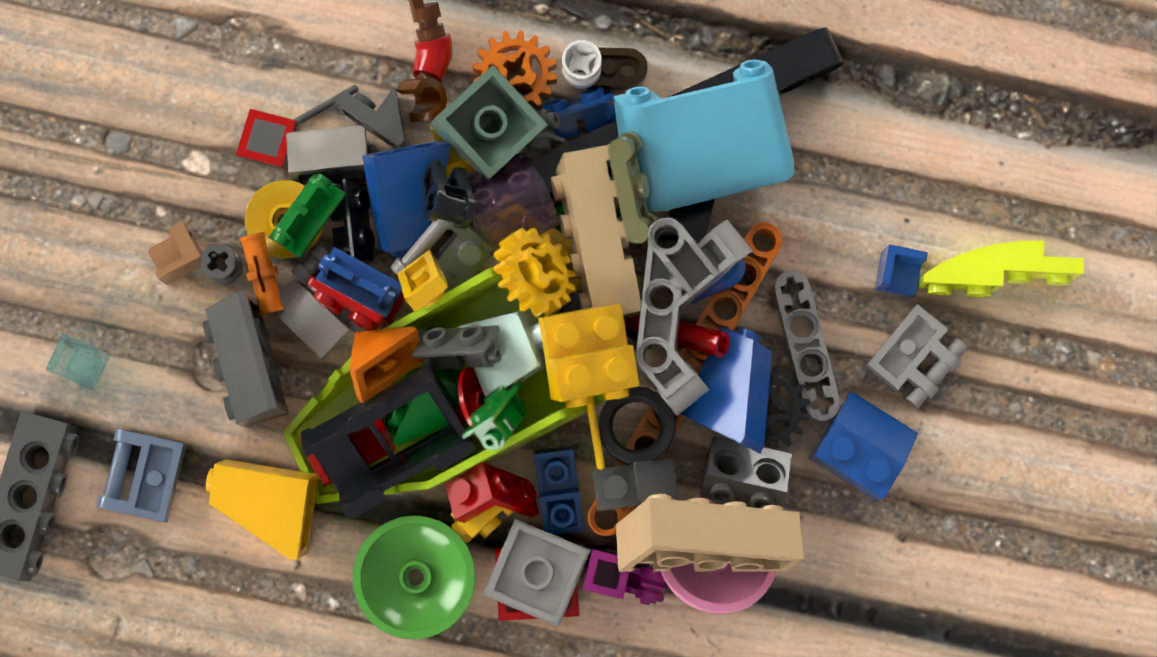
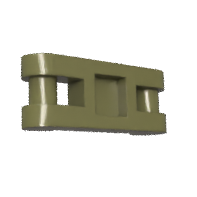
[608,131,659,244]

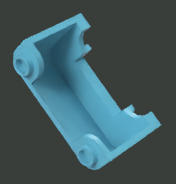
[613,60,795,212]

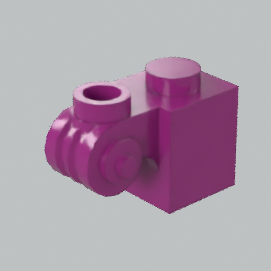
[583,549,666,605]

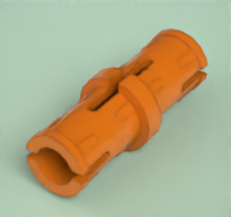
[240,232,285,315]

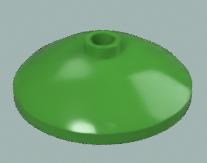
[353,516,476,639]

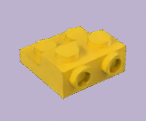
[538,303,639,408]

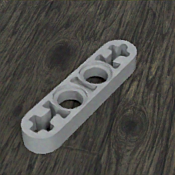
[773,271,840,422]

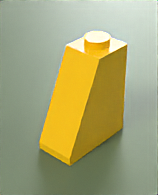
[206,459,319,560]

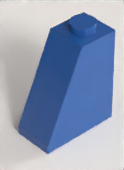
[362,141,450,257]
[680,326,772,454]

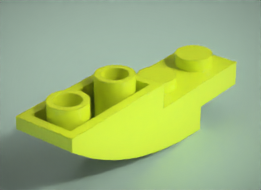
[917,241,1084,298]

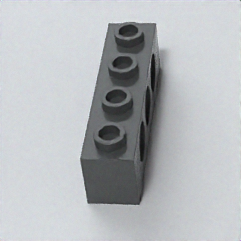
[0,411,79,581]

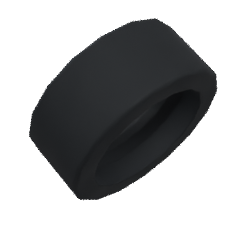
[599,387,676,465]

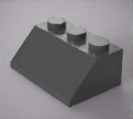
[203,290,289,427]

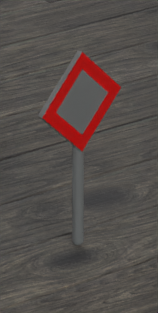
[236,85,359,168]

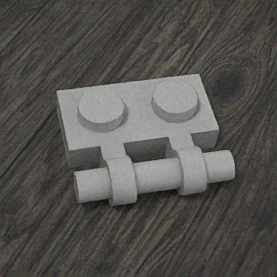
[865,304,968,409]

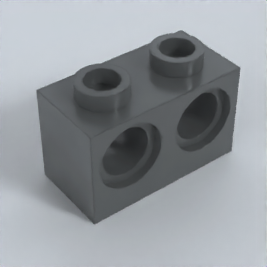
[700,436,792,508]

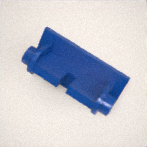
[543,87,616,139]
[316,247,402,319]

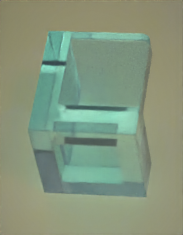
[46,333,111,390]

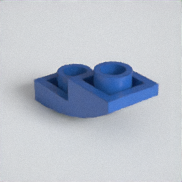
[534,446,584,535]

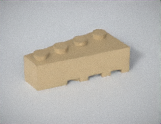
[551,144,641,320]
[616,494,804,572]

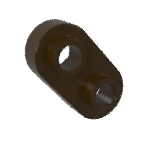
[577,47,648,90]

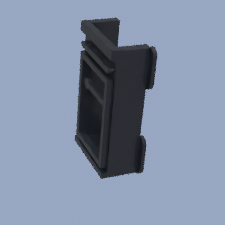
[301,362,475,518]

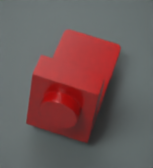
[445,462,539,523]

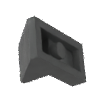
[335,87,407,149]
[592,458,679,511]

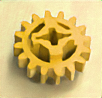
[493,228,576,317]

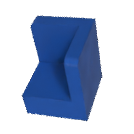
[875,244,928,298]

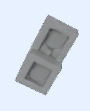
[273,279,351,360]

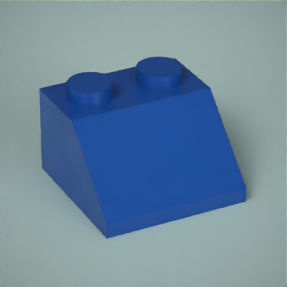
[809,391,918,501]

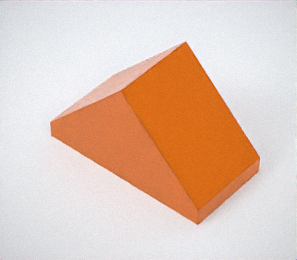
[349,326,423,403]

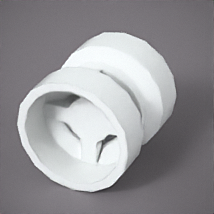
[562,40,601,89]

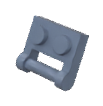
[96,429,187,522]

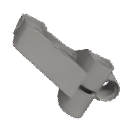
[636,217,754,416]

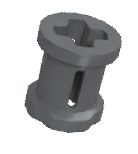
[200,244,243,285]

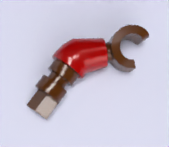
[396,0,453,122]

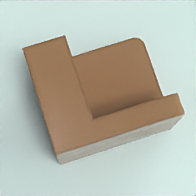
[148,222,203,285]

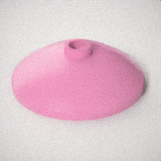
[661,496,776,614]

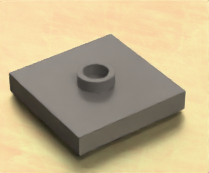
[483,519,590,627]

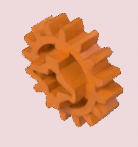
[473,30,557,110]

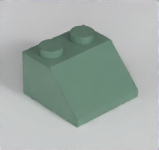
[430,65,548,180]

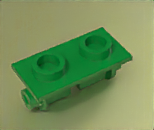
[269,173,346,258]
[462,381,527,450]

